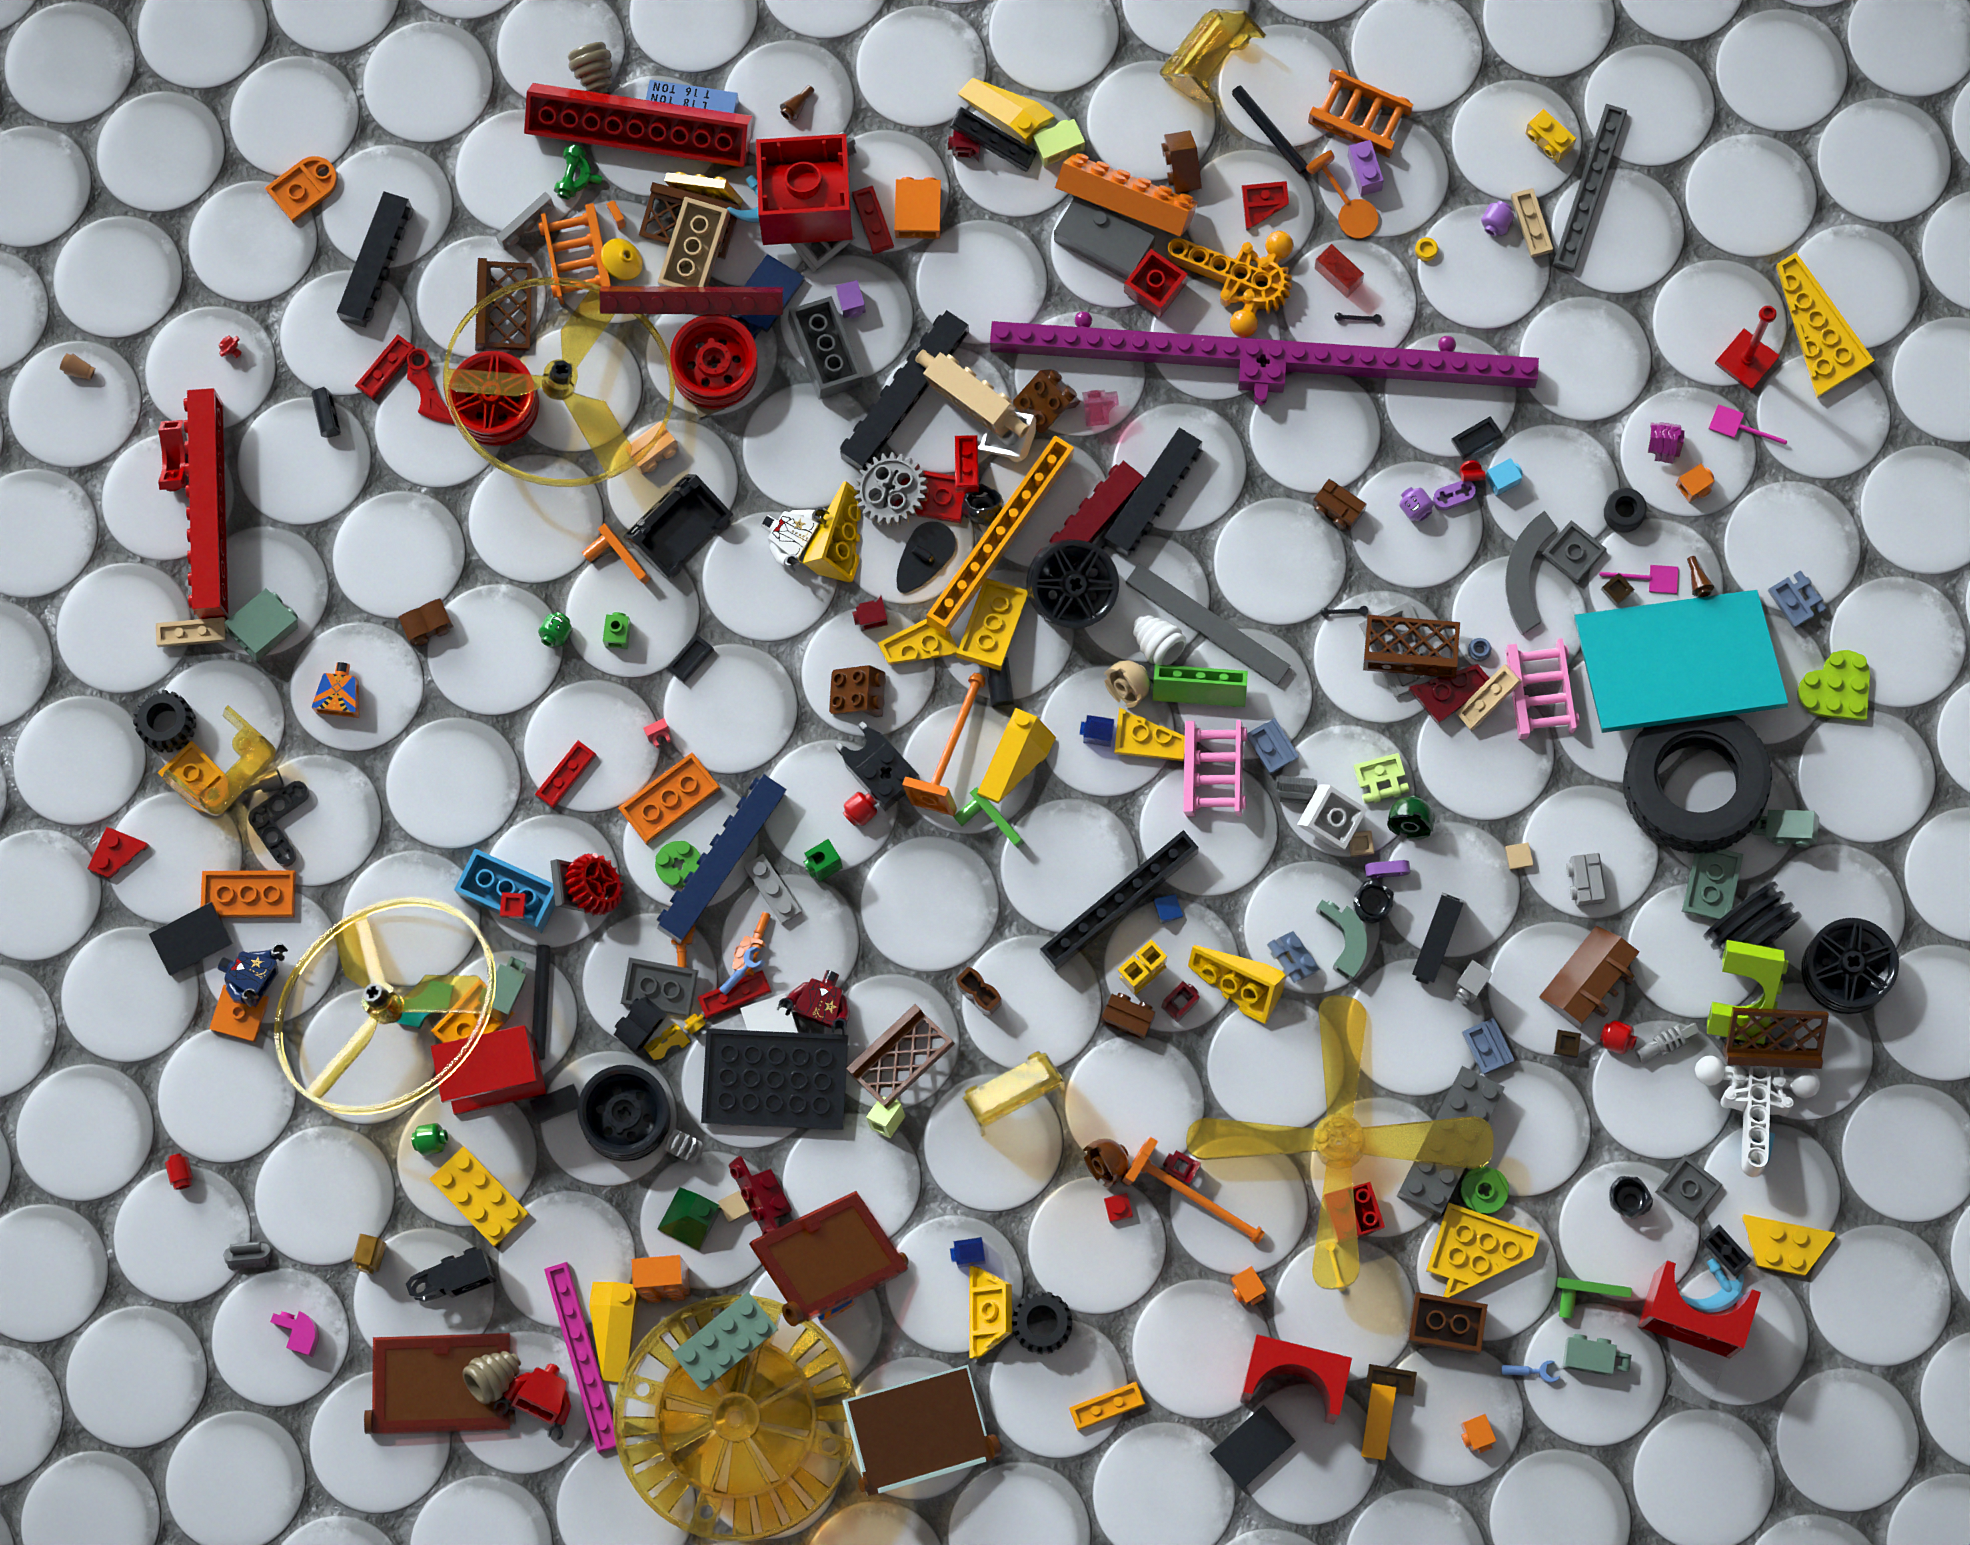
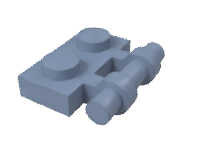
[1768,570,1827,629]
[1267,931,1320,983]

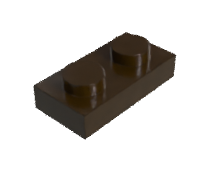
[1365,1364,1417,1397]

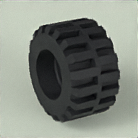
[133,690,196,753]
[1012,1291,1073,1355]

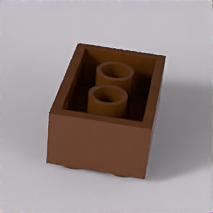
[1407,1292,1488,1355]

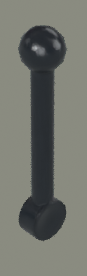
[1334,312,1382,324]
[1320,606,1369,617]

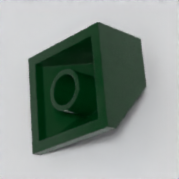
[657,1187,721,1251]

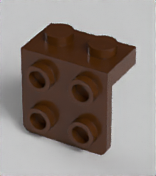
[1013,369,1081,433]
[829,665,886,717]

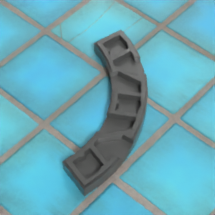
[1505,511,1558,635]

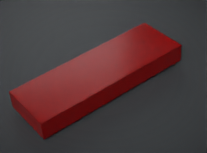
[852,185,894,255]
[355,334,416,401]
[955,435,979,492]
[535,740,597,809]
[697,970,772,1019]

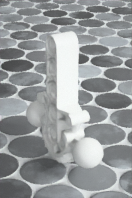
[1695,1056,1820,1177]

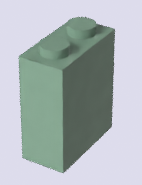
[224,588,298,662]

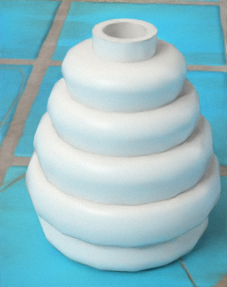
[1133,616,1186,666]

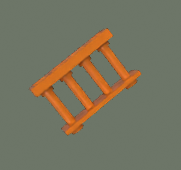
[1308,69,1413,158]
[538,203,611,305]

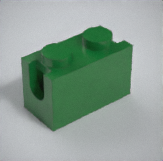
[803,839,843,882]

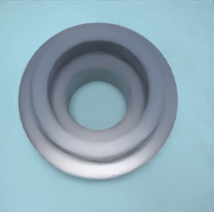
[1468,638,1492,661]

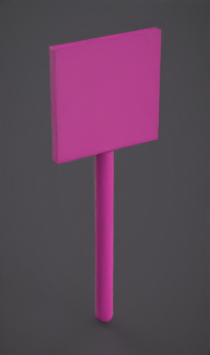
[1708,404,1787,444]
[1599,565,1678,594]

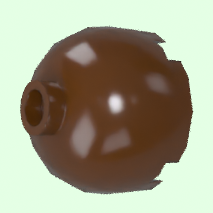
[1083,1139,1128,1188]

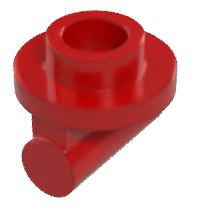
[1459,460,1486,482]

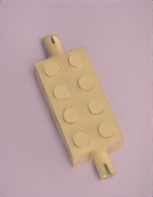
[915,350,1030,438]

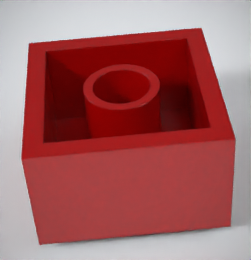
[1124,249,1188,318]

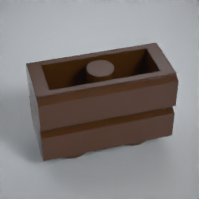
[1313,479,1367,530]
[1101,993,1156,1041]

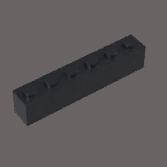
[336,191,413,328]
[1104,427,1203,558]

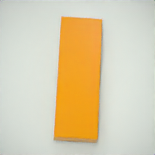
[1069,1382,1145,1431]
[1361,1383,1396,1460]

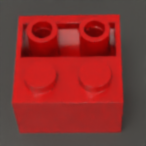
[1323,1182,1385,1245]

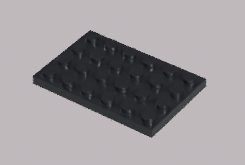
[701,1029,849,1130]

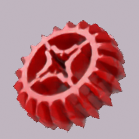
[565,853,624,916]

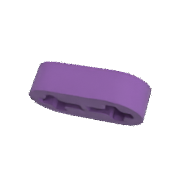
[1433,481,1476,511]
[1365,860,1410,879]

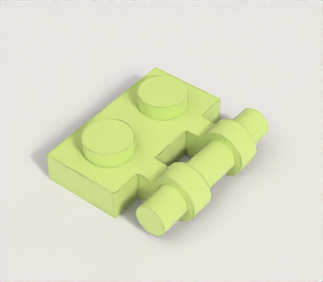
[1353,753,1409,804]

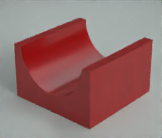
[756,134,853,245]
[430,1025,547,1115]
[1637,1260,1761,1359]
[1240,1334,1352,1425]

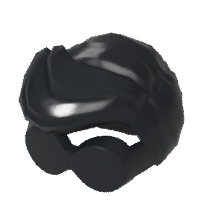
[962,484,1004,527]
[1353,880,1394,923]
[1609,1176,1653,1219]

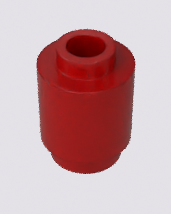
[165,1153,194,1190]

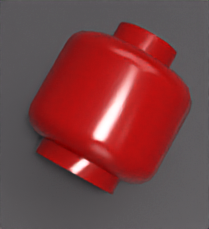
[843,792,878,826]
[1600,1020,1637,1055]

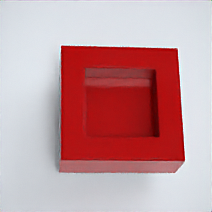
[500,892,527,919]
[1104,1193,1133,1223]

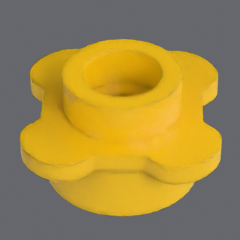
[683,1013,706,1034]

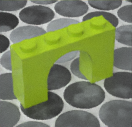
[1707,940,1788,1044]

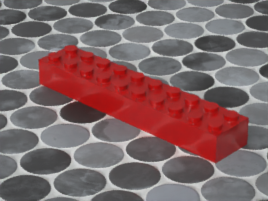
[524,83,752,167]
[183,388,229,620]

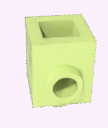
[866,1095,905,1138]

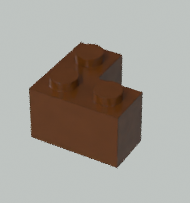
[1161,130,1202,193]

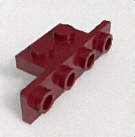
[729,1156,792,1238]

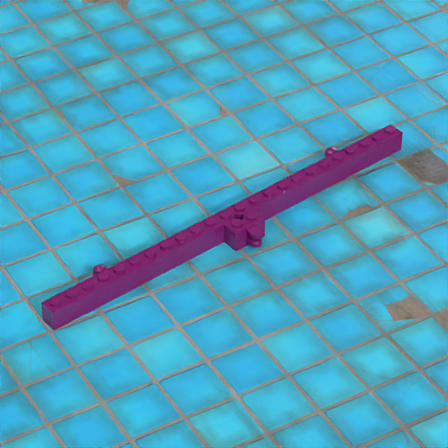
[990,311,1539,407]

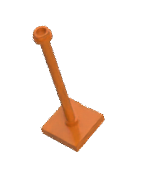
[902,673,986,816]
[1121,1136,1265,1244]

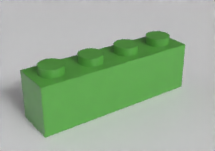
[1152,665,1248,707]

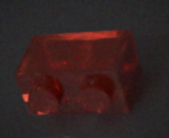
[1314,244,1364,298]

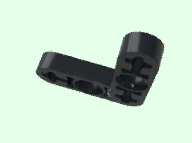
[248,781,309,867]

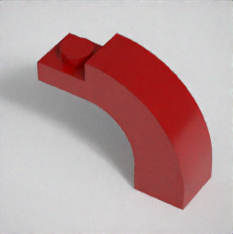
[158,420,189,492]

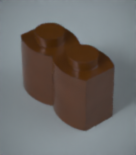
[398,598,454,646]
[956,967,1002,1016]

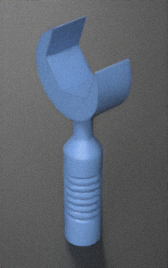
[719,947,766,995]
[1501,1360,1560,1383]

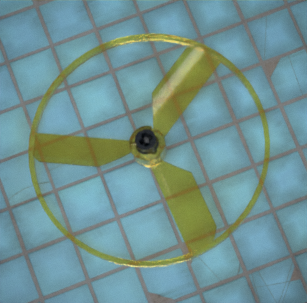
[443,277,675,487]
[274,897,496,1115]

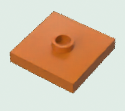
[209,985,270,1042]

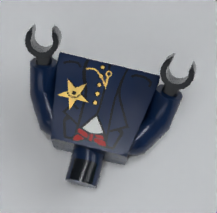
[218,943,288,1007]

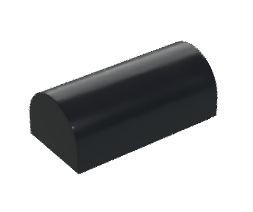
[311,387,341,438]
[986,657,1014,707]
[1702,1224,1752,1276]

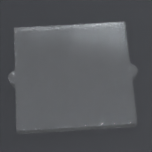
[1667,1357,1721,1411]

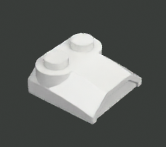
[978,412,1036,462]

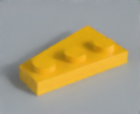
[664,172,743,208]
[878,619,958,665]
[1114,707,1185,761]

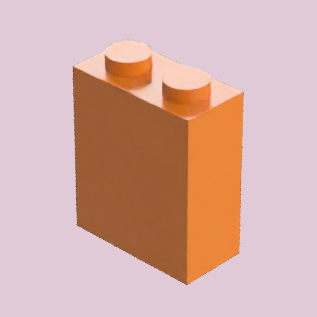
[894,177,942,239]

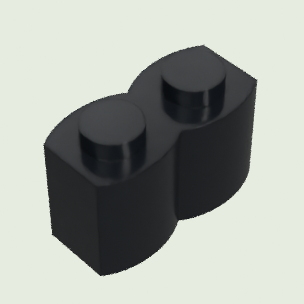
[613,997,667,1052]

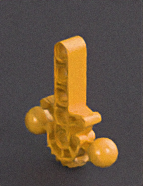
[1168,231,1294,338]

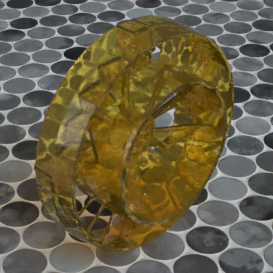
[613,1294,856,1542]

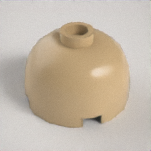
[1104,660,1150,707]

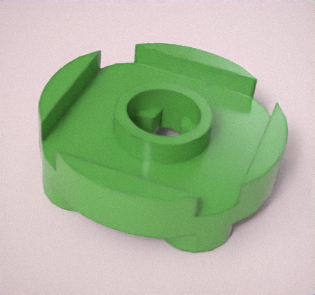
[655,841,700,888]
[1460,1166,1509,1215]

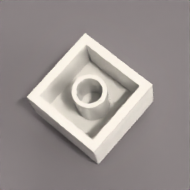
[1297,784,1367,850]

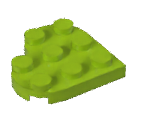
[1797,650,1870,721]

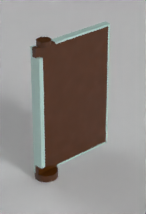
[842,1365,1001,1496]

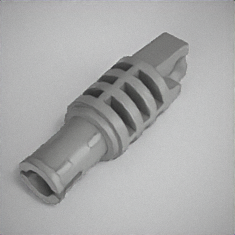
[1635,1023,1699,1063]

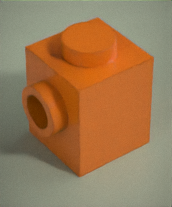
[1676,463,1715,503]
[1230,1266,1267,1306]
[1461,1414,1496,1454]

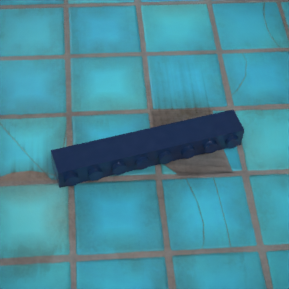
[657,774,787,944]

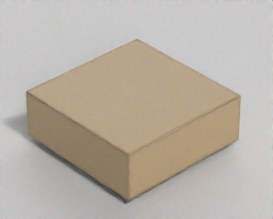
[1349,831,1374,857]
[1505,842,1533,871]
[718,1191,750,1223]

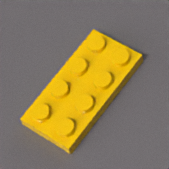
[956,578,1028,671]
[429,1146,529,1247]

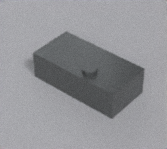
[1054,196,1155,280]
[788,296,863,400]

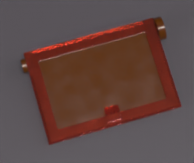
[749,1191,909,1327]
[364,1333,516,1435]

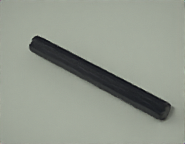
[1232,85,1308,174]
[532,944,550,1060]

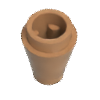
[59,353,96,380]

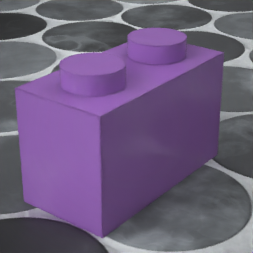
[1347,140,1384,196]

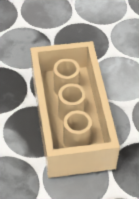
[658,197,731,287]

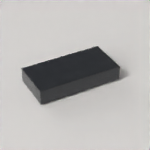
[1451,416,1503,459]
[666,634,714,684]
[530,1083,579,1124]

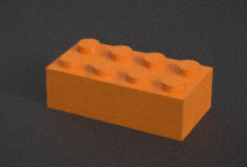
[631,1255,691,1303]

